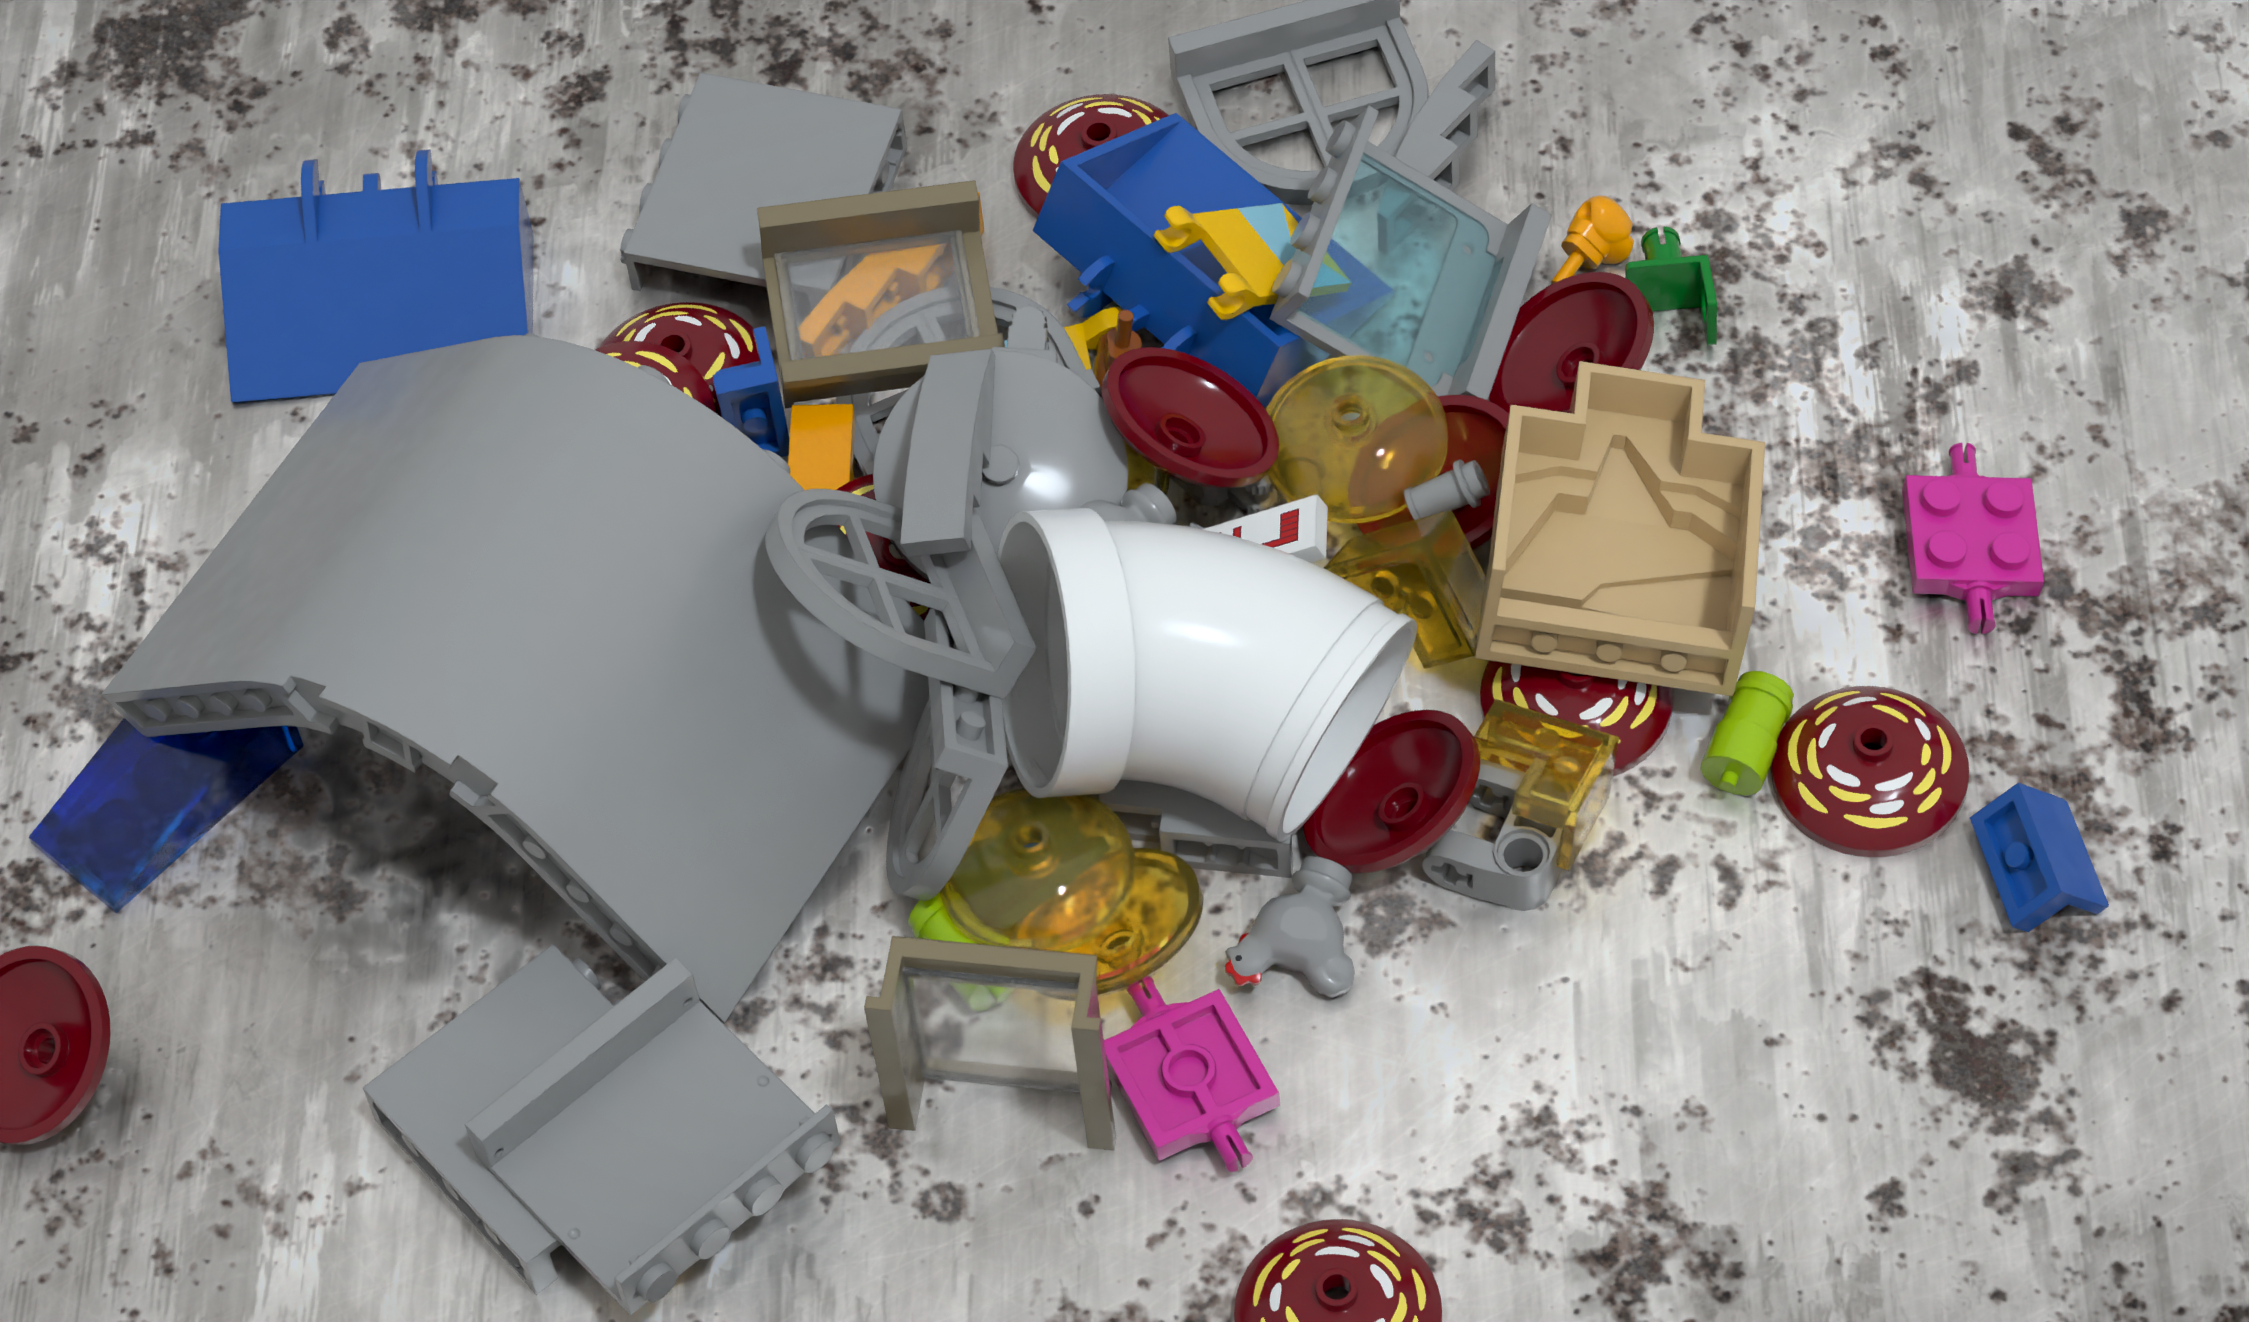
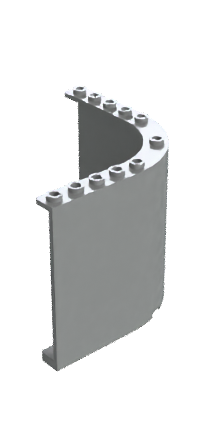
[101,333,929,1023]

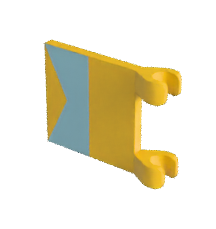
[1153,203,1349,320]

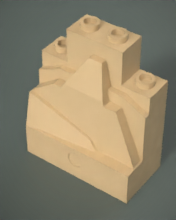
[1475,361,1765,696]

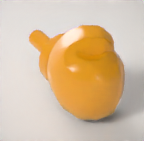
[1551,195,1634,284]

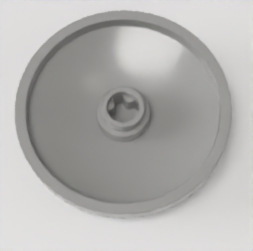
[873,350,1128,582]

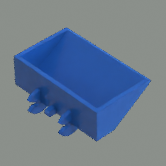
[1033,113,1393,408]
[218,149,534,402]

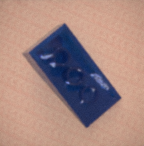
[29,718,304,913]

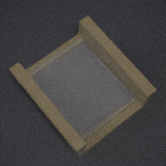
[757,180,1005,409]
[864,936,1116,1151]

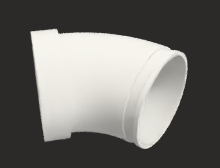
[997,508,1417,842]

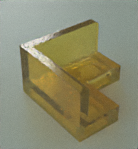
[1324,510,1486,669]
[1474,699,1619,871]

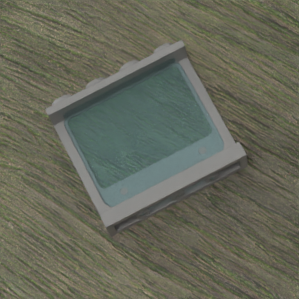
[1269,106,1552,404]

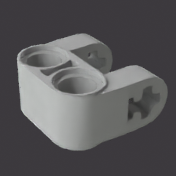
[1422,752,1577,911]

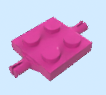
[1902,443,2044,634]
[1104,975,1280,1172]

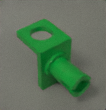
[1625,226,1717,346]

